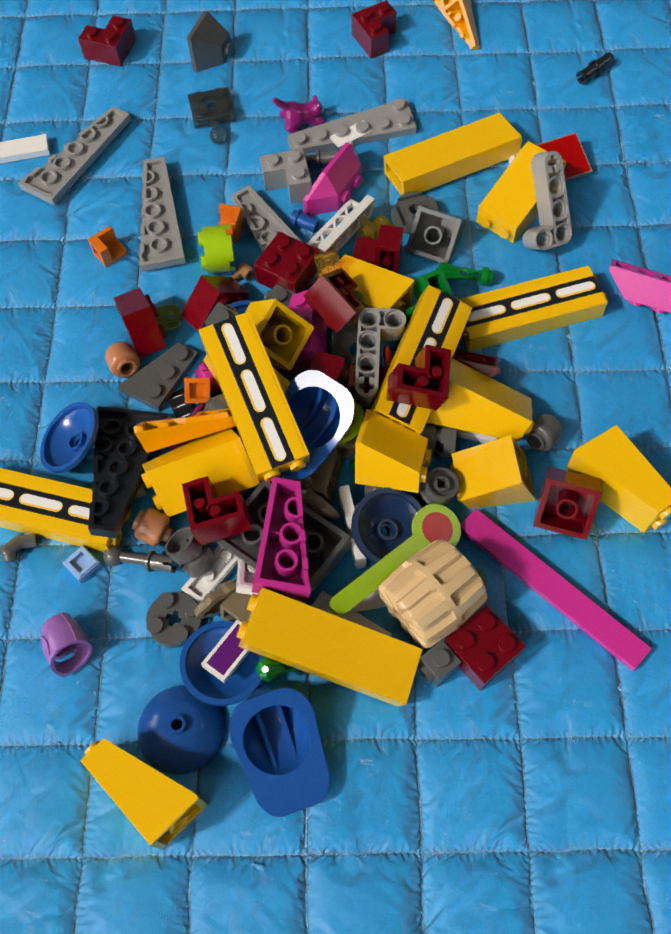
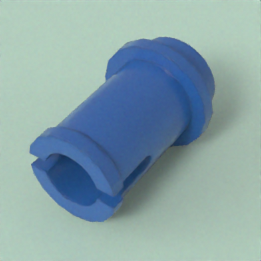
[290,210,320,233]

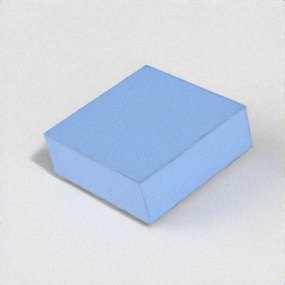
[63,545,102,583]

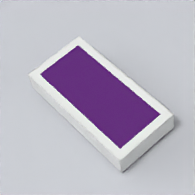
[201,619,250,683]

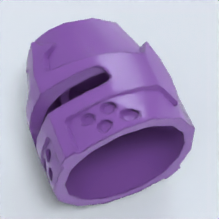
[41,612,93,677]

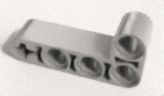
[522,151,572,250]
[354,308,406,407]

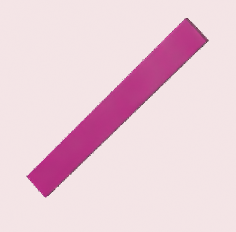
[460,508,652,671]

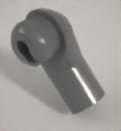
[0,534,39,562]

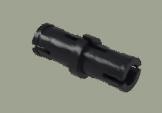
[576,52,615,85]

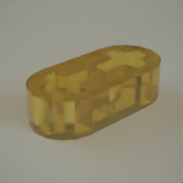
[155,304,182,331]

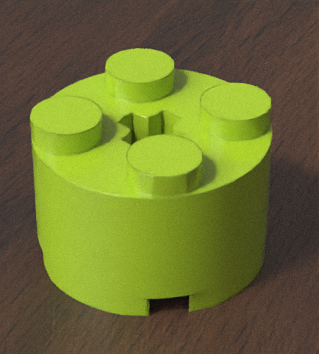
[197,224,236,274]

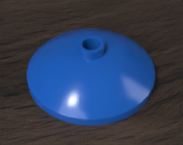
[40,402,99,473]
[179,621,263,706]
[137,685,225,775]

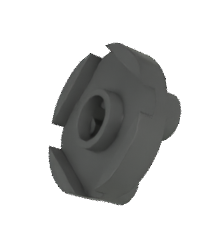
[393,192,438,234]
[146,592,203,648]

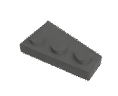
[118,342,199,412]

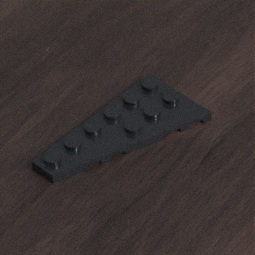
[88,406,168,538]

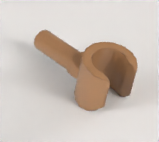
[231,263,255,280]

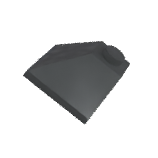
[187,10,233,72]
[405,205,467,263]

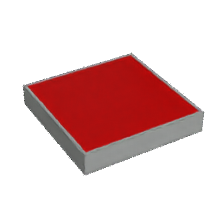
[536,132,592,182]

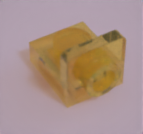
[359,214,392,239]
[314,250,343,279]

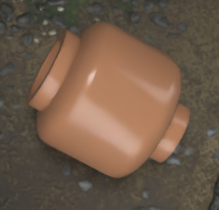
[104,342,140,378]
[132,508,174,547]

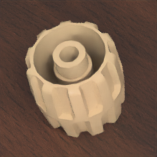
[378,539,488,648]

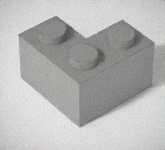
[260,149,312,204]

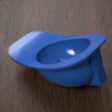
[280,370,355,481]
[229,684,329,817]

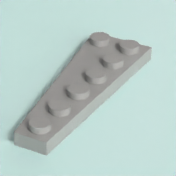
[287,98,416,154]
[18,106,131,205]
[139,157,186,272]
[231,185,328,289]

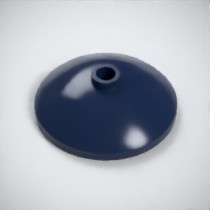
[351,488,422,564]

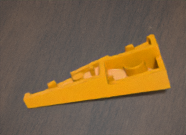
[432,0,480,50]
[134,408,236,453]

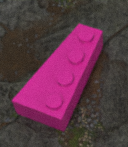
[252,477,311,602]

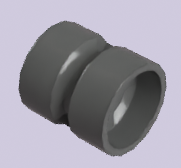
[420,423,457,458]
[417,467,459,508]
[165,527,216,578]

